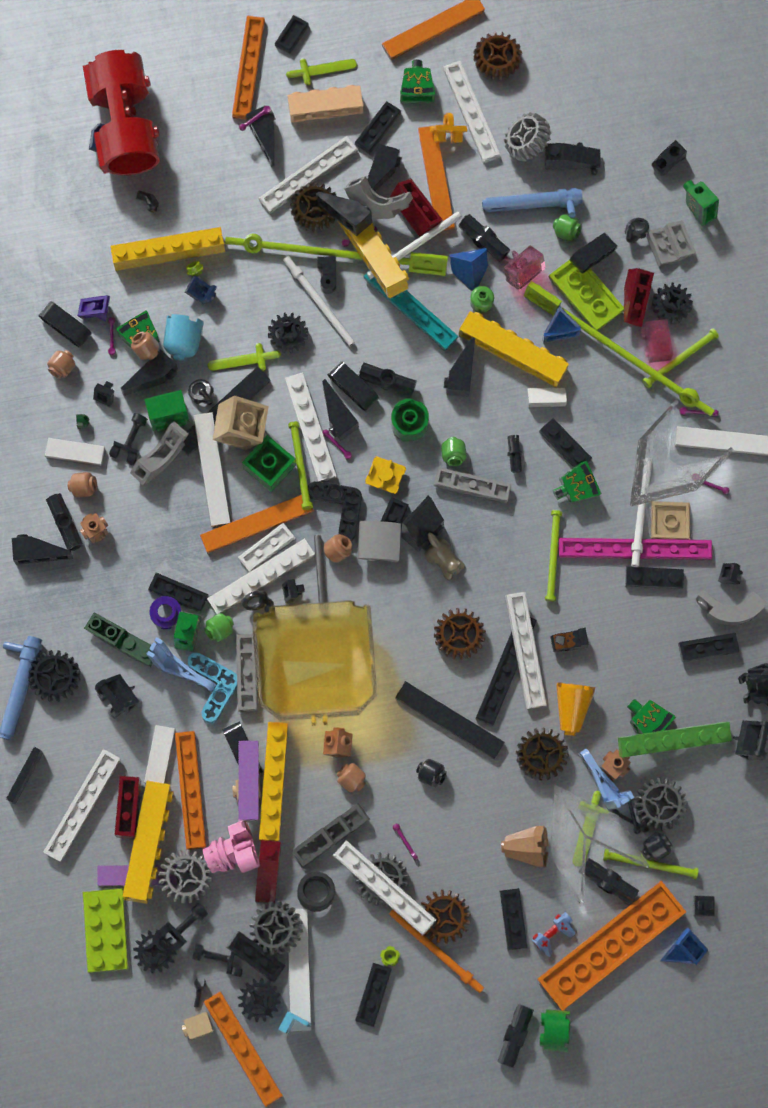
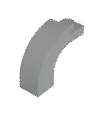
[344,176,413,219]
[130,422,188,486]
[696,590,767,626]

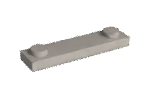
[434,467,512,504]
[236,634,258,712]

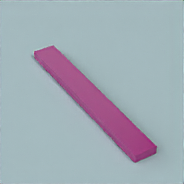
[559,538,712,560]

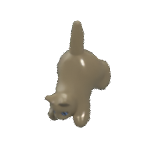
[425,533,465,580]

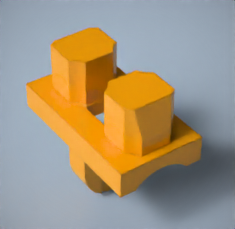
[430,113,467,143]

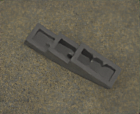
[292,803,370,867]

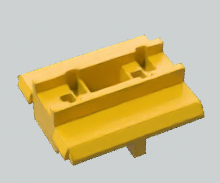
[365,456,406,494]

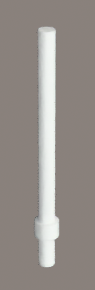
[367,212,462,279]
[283,256,355,347]
[631,458,651,567]

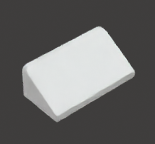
[527,388,567,407]

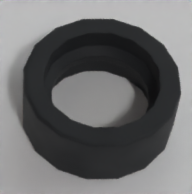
[297,872,335,912]

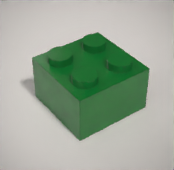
[144,390,189,432]
[242,435,296,493]

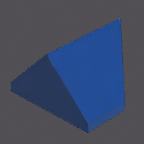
[450,248,488,291]
[542,306,581,343]
[660,928,708,965]

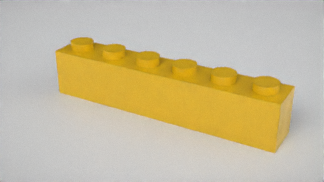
[337,221,409,298]
[110,227,225,271]
[459,311,569,388]
[259,722,288,842]
[122,781,174,904]

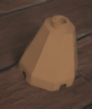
[501,826,549,868]

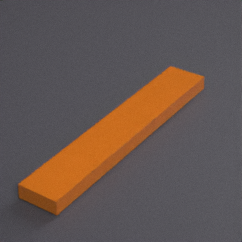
[382,0,485,60]
[232,16,265,119]
[418,125,455,231]
[200,495,314,554]
[175,731,206,850]
[204,991,283,1107]

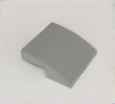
[646,220,696,267]
[358,521,401,562]

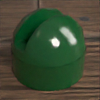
[76,414,90,429]

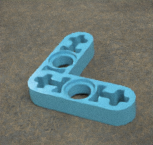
[188,652,237,723]

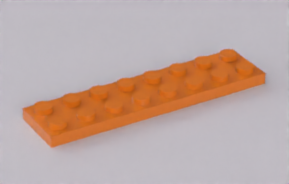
[537,880,686,1011]

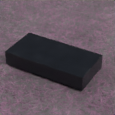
[275,14,309,54]

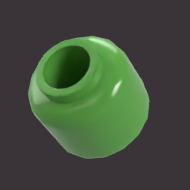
[553,214,582,241]
[470,286,494,313]
[441,437,467,466]
[204,613,234,642]

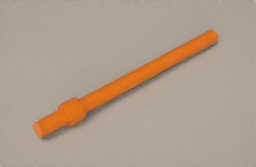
[389,910,485,994]

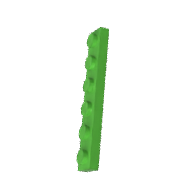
[618,721,732,758]

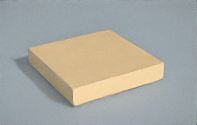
[651,501,690,540]

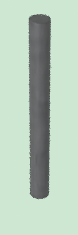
[314,535,327,611]

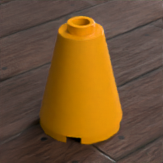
[556,682,595,736]

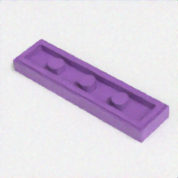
[238,741,259,821]
[97,865,177,886]

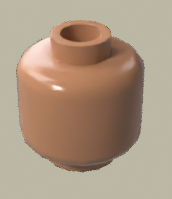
[131,332,159,360]
[47,350,75,379]
[68,472,97,498]
[324,534,352,563]
[336,763,366,792]

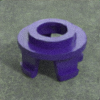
[149,596,181,630]

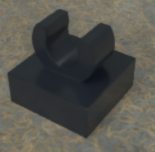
[93,381,114,407]
[718,563,743,584]
[282,579,305,603]
[694,896,715,917]

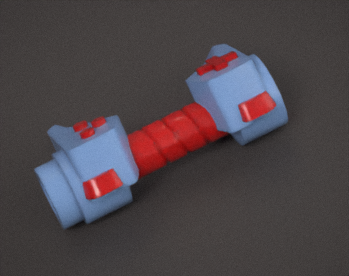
[532,912,575,957]

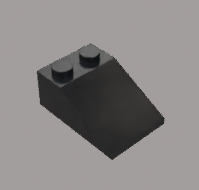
[401,495,444,552]

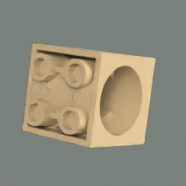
[212,396,269,450]

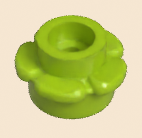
[186,261,204,276]
[380,946,400,966]

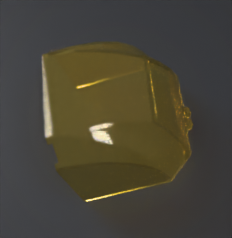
[252,600,377,726]

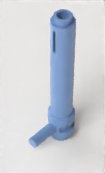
[482,188,583,218]
[0,636,43,740]

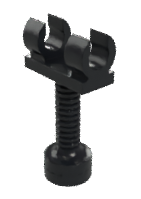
[109,413,148,466]
[156,903,208,954]
[192,944,243,977]

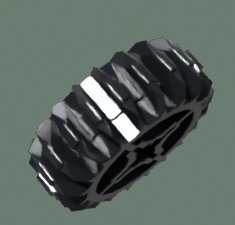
[29,650,81,702]

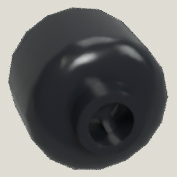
[416,759,447,787]
[642,832,673,862]

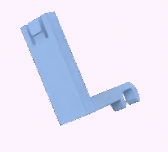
[147,637,216,692]
[579,749,634,809]

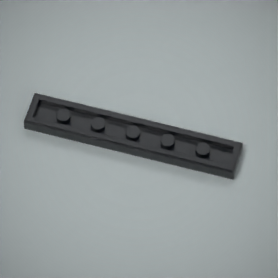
[182,366,271,457]
[475,617,537,726]
[395,681,505,760]

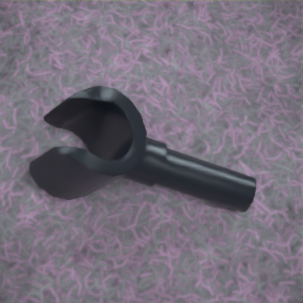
[194,978,206,1008]

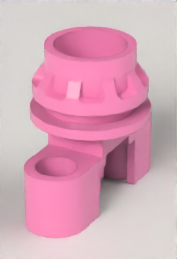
[203,820,260,873]

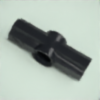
[458,214,510,262]
[358,362,417,397]
[46,493,83,551]
[580,858,640,905]
[497,1004,534,1068]

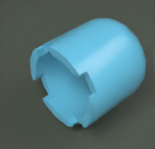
[163,314,204,361]

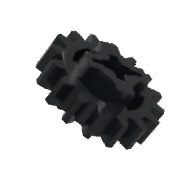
[652,282,693,324]
[268,312,308,353]
[133,929,177,974]
[238,978,281,1023]

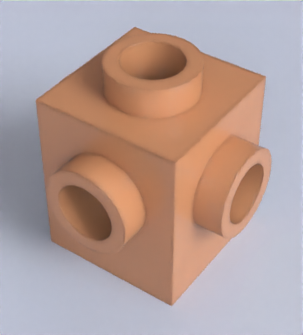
[80,513,108,544]
[323,727,353,758]
[600,749,631,782]

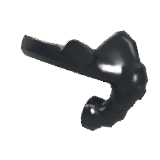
[624,217,650,243]
[188,379,214,405]
[242,590,274,614]

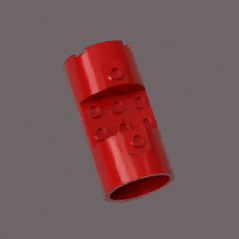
[83,50,160,176]

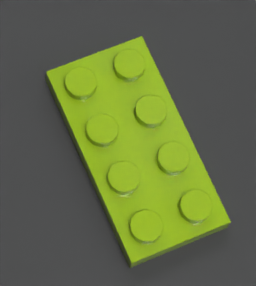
[548,260,624,331]
[83,888,128,973]

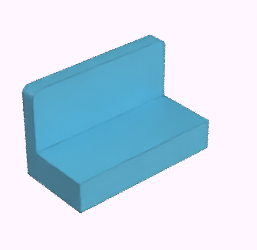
[278,1011,311,1034]

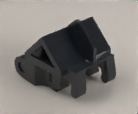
[738,663,768,706]
[95,674,140,719]
[733,720,768,761]

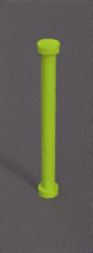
[642,328,719,389]
[288,421,313,510]
[545,510,563,602]
[603,849,699,880]

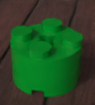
[391,398,429,442]
[540,1009,570,1052]

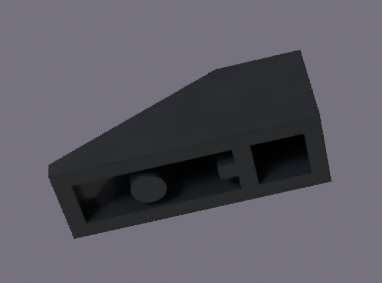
[246,105,276,167]
[545,143,601,169]
[367,144,402,192]
[316,192,373,236]
[443,338,475,397]
[121,349,178,396]
[322,379,359,441]
[12,534,73,565]

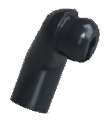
[136,190,159,213]

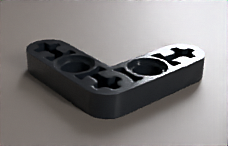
[308,481,362,541]

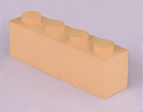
[288,85,363,123]

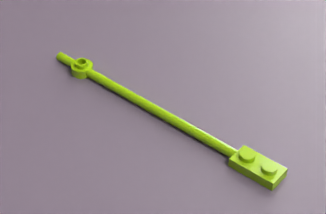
[225,233,448,276]
[523,281,715,416]

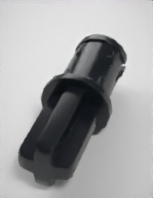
[507,435,522,473]

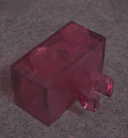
[504,245,546,290]
[641,319,673,363]

